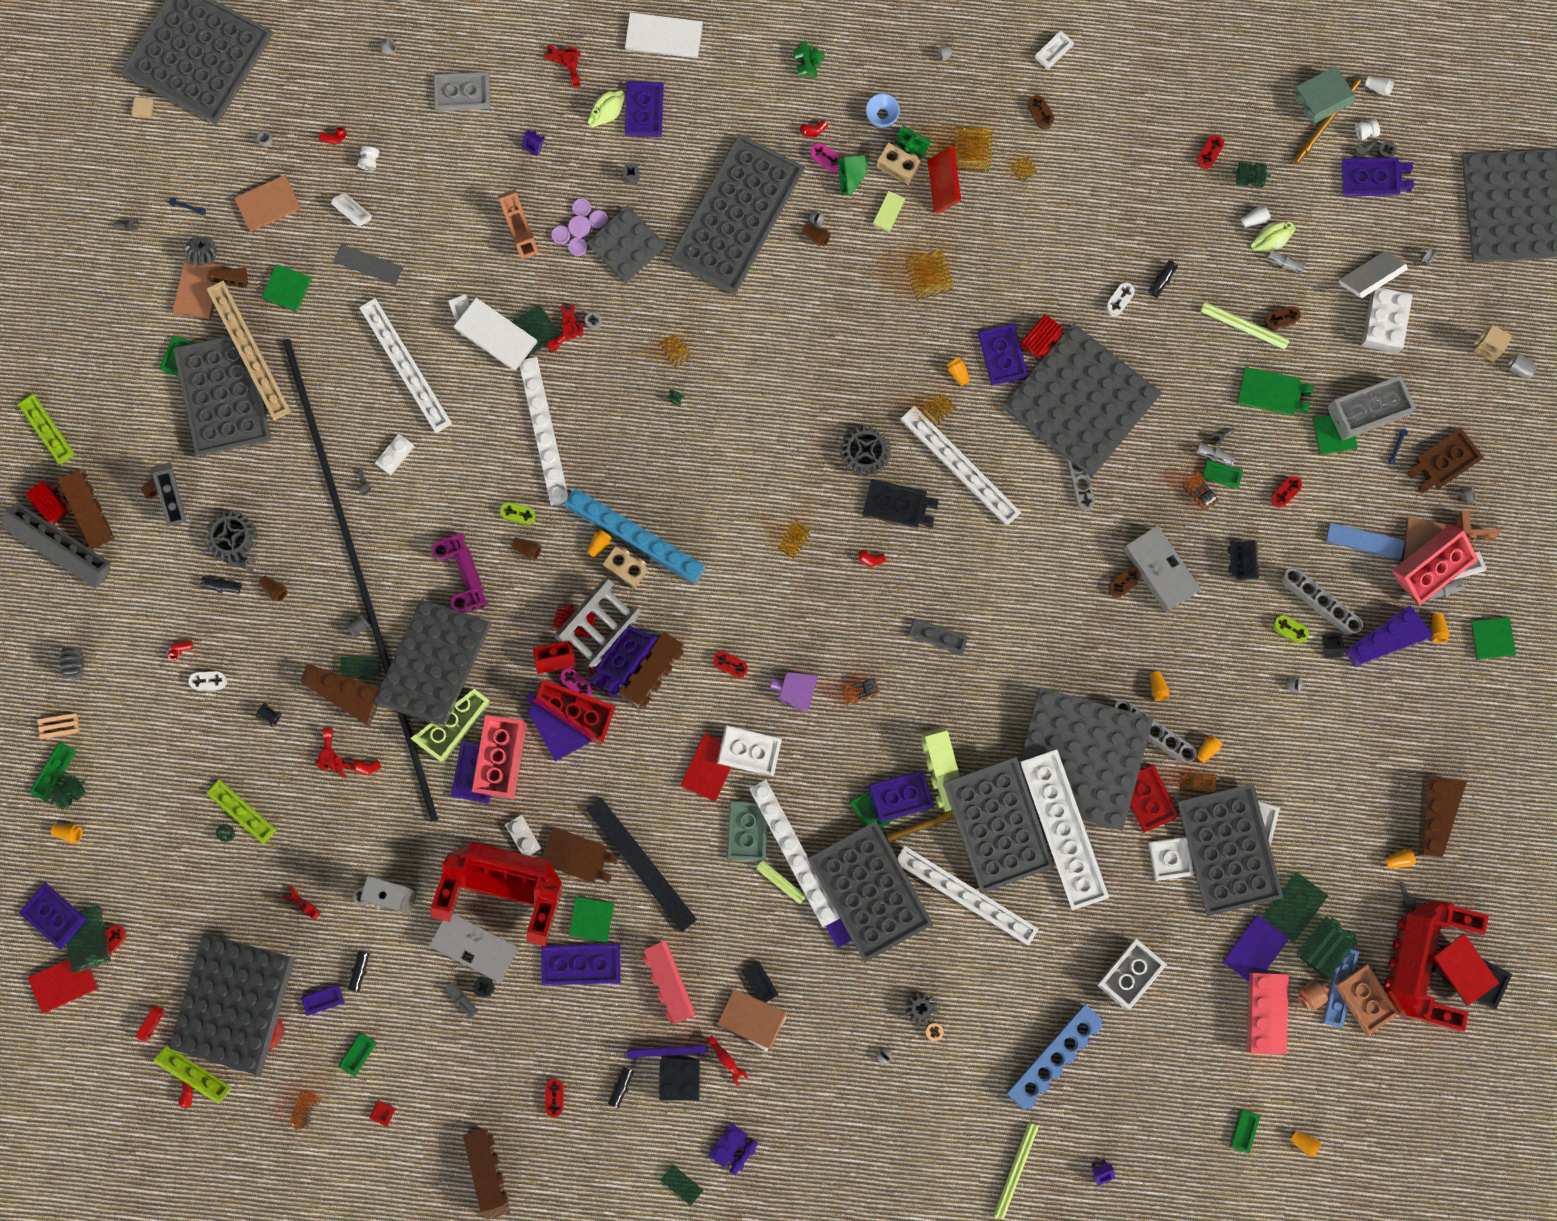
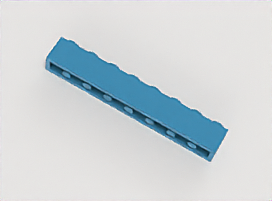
[564,487,705,586]

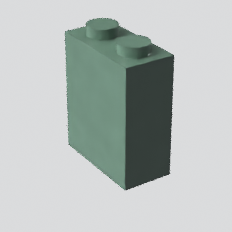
[1295,66,1355,124]

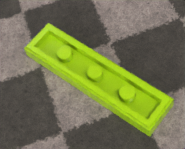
[18,394,76,465]
[206,779,277,844]
[153,1045,231,1104]

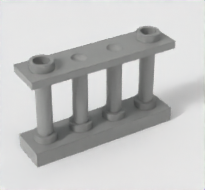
[553,579,641,668]

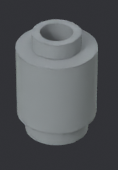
[1507,353,1538,379]

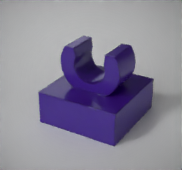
[521,130,545,156]
[1092,1159,1115,1186]

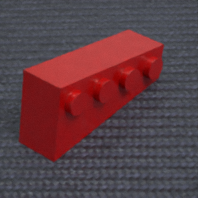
[533,679,616,745]

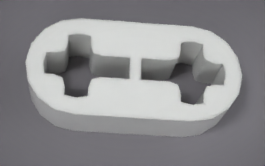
[1106,283,1134,316]
[189,671,227,691]

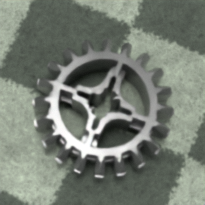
[840,425,891,477]
[205,511,257,562]

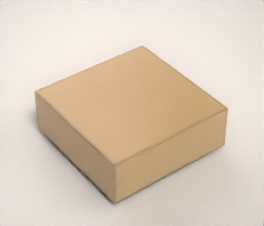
[132,97,154,119]

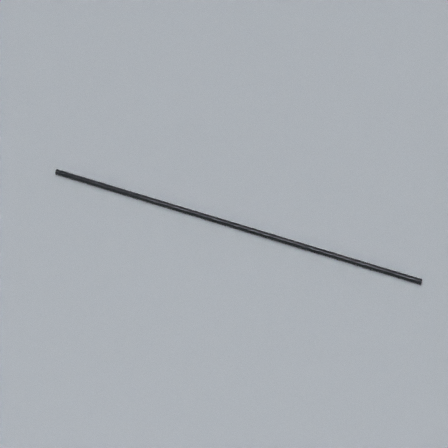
[283,339,439,822]

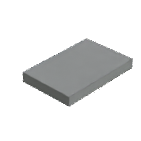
[434,72,491,111]

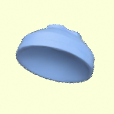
[866,94,900,128]

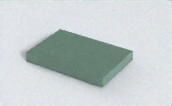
[727,801,768,862]

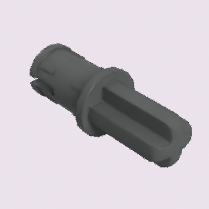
[444,982,478,1018]

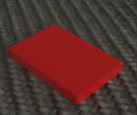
[927,147,961,213]
[680,733,732,802]
[1130,764,1179,833]
[1432,934,1499,1006]
[28,953,99,1014]

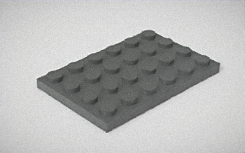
[173,336,272,457]
[374,599,491,727]
[942,756,1054,894]
[1177,784,1284,916]
[808,821,933,963]

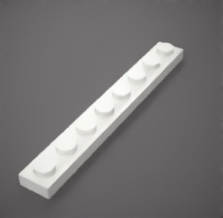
[359,298,452,433]
[520,357,569,506]
[901,406,1021,526]
[749,780,840,928]
[897,846,1038,946]

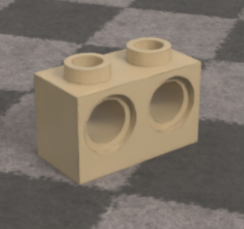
[877,143,921,185]
[1474,325,1512,362]
[603,546,648,589]

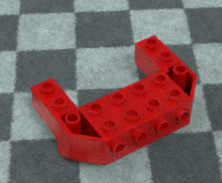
[430,842,562,947]
[1384,900,1489,1032]

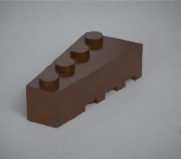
[619,632,684,710]
[300,664,380,728]
[1418,777,1467,858]

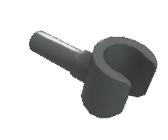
[1354,140,1379,158]
[113,219,140,233]
[1210,428,1235,446]
[357,468,371,496]
[229,558,256,571]
[1399,882,1417,909]

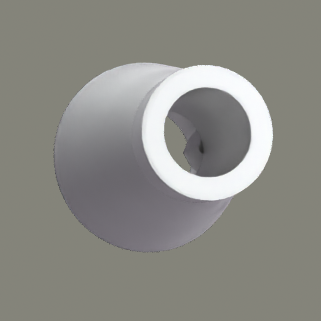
[1365,76,1394,96]
[1241,205,1271,228]

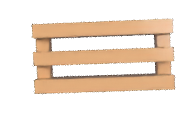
[37,713,80,739]

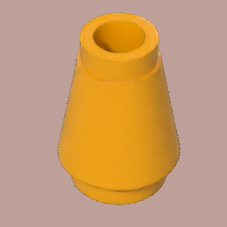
[946,357,971,386]
[586,529,612,558]
[1431,613,1450,643]
[1150,671,1170,701]
[1196,734,1223,763]
[51,824,82,844]
[1385,848,1416,869]
[1290,1131,1322,1157]

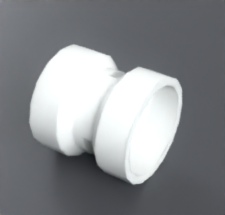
[1355,118,1380,141]
[358,146,379,171]

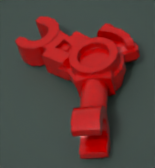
[543,45,581,88]
[547,304,584,353]
[315,728,353,779]
[282,886,321,920]
[706,1035,748,1086]

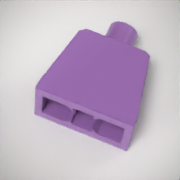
[770,672,818,713]

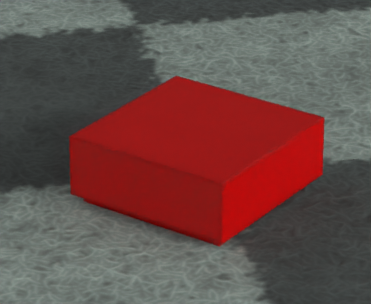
[369,1100,397,1127]

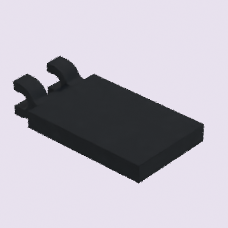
[862,479,939,529]
[1431,946,1513,1010]

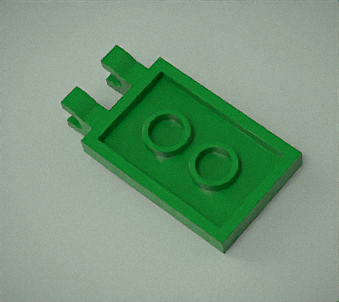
[1237,367,1314,416]

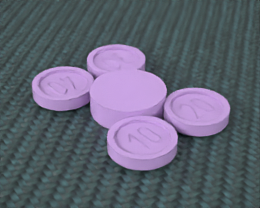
[551,199,608,256]

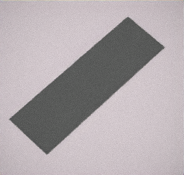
[334,244,403,285]

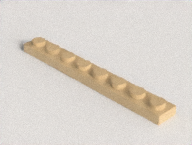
[207,281,291,420]

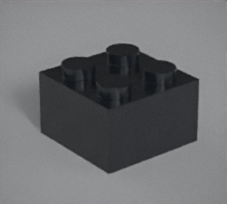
[659,1060,700,1101]

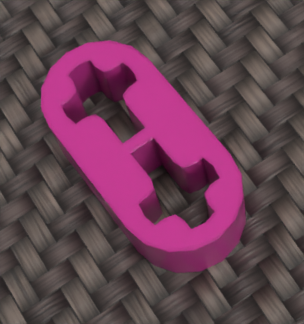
[811,143,842,172]
[560,668,593,697]

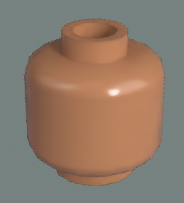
[1298,981,1329,1010]

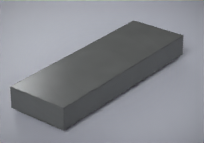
[908,618,968,656]

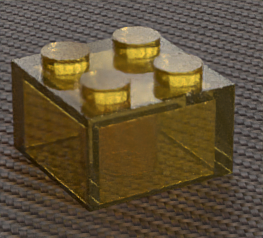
[953,126,993,172]
[905,249,953,300]

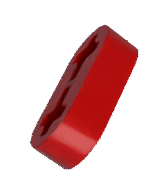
[1197,135,1224,169]
[1271,476,1302,508]
[713,651,748,678]
[93,925,127,958]
[136,1005,165,1043]
[545,1079,564,1117]

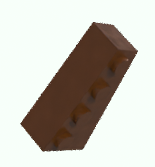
[57,470,115,549]
[463,1128,510,1220]

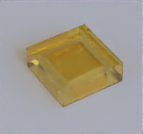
[1011,156,1037,183]

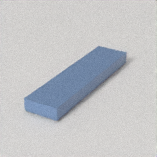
[1325,523,1405,560]
[1322,946,1359,1028]

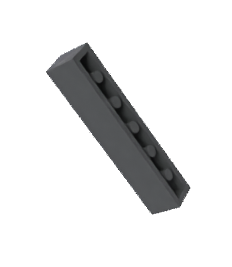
[1,502,110,588]

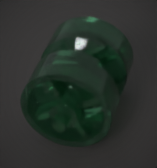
[1232,161,1270,188]
[48,774,86,810]

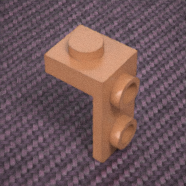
[1455,511,1501,540]

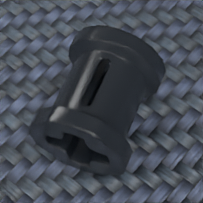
[256,703,282,727]

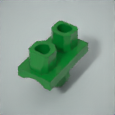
[793,40,825,78]
[894,125,932,159]

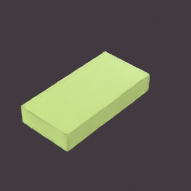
[873,191,905,233]

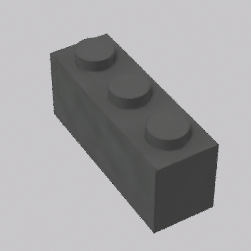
[152,462,186,527]

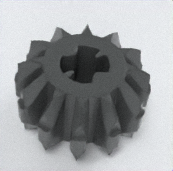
[184,236,217,267]
[59,646,84,679]
[904,992,938,1026]

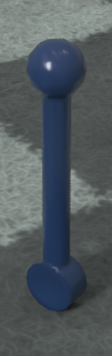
[169,198,206,215]
[1388,429,1408,464]

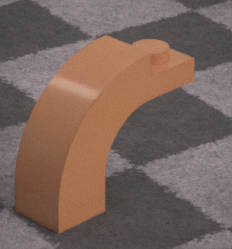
[498,189,539,260]

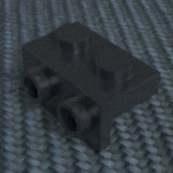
[1227,540,1259,581]

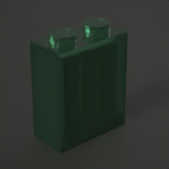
[1296,917,1358,981]

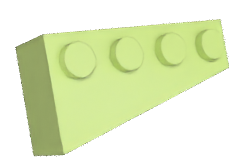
[411,689,491,763]
[921,726,960,812]

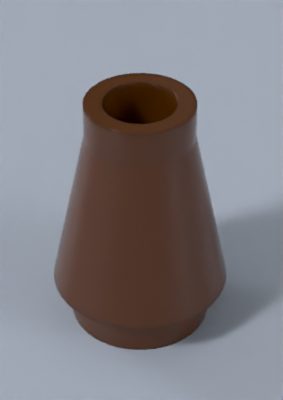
[802,224,831,247]
[511,537,541,559]
[259,575,288,602]

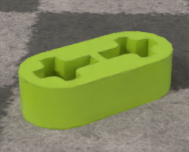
[500,502,536,525]
[1273,615,1309,643]

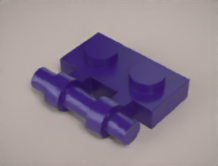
[708,1123,759,1176]

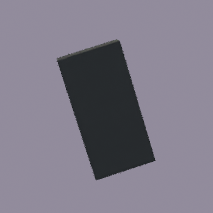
[742,961,779,1003]

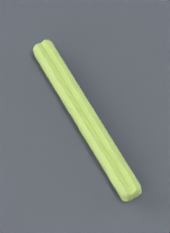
[1201,302,1289,349]
[994,1123,1038,1219]

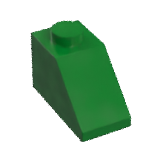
[837,155,868,196]

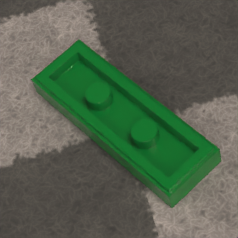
[29,741,78,802]

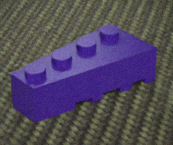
[1344,605,1434,667]

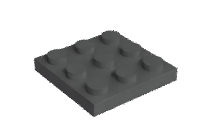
[587,205,666,284]

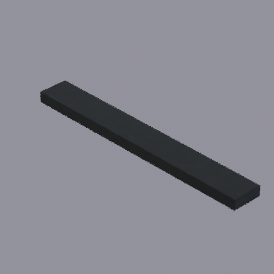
[586,798,697,932]

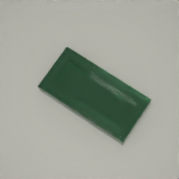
[340,656,380,677]
[661,1164,704,1206]

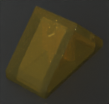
[659,334,690,368]
[922,394,956,427]
[778,520,811,559]

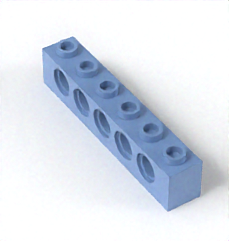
[1006,1004,1104,1110]

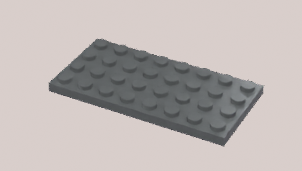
[669,134,805,295]

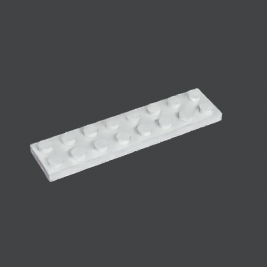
[1020,749,1109,910]

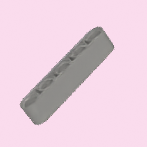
[1281,567,1363,636]
[1113,700,1196,764]

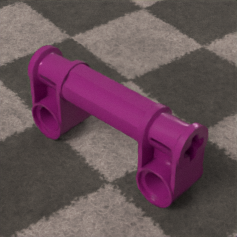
[432,533,489,613]

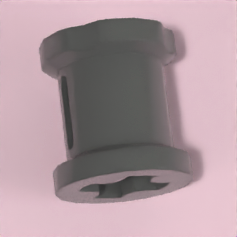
[622,163,640,185]
[345,613,371,638]

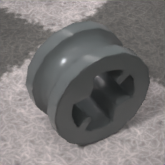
[1378,141,1396,158]

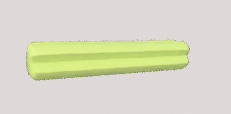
[756,861,806,904]

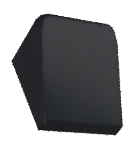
[1322,634,1345,658]

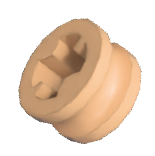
[925,1023,944,1041]

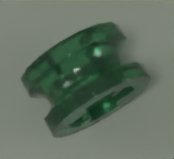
[666,390,685,406]
[216,824,235,842]

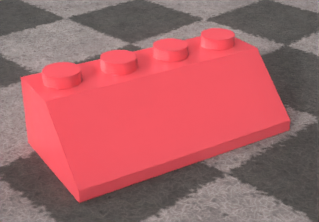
[1392,524,1478,605]
[472,715,527,800]
[642,940,696,1024]
[1247,973,1289,1054]

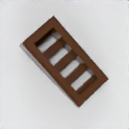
[207,268,248,287]

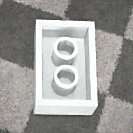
[1361,288,1413,354]
[1096,939,1167,1011]

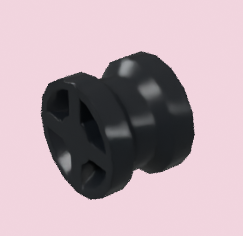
[473,978,495,998]

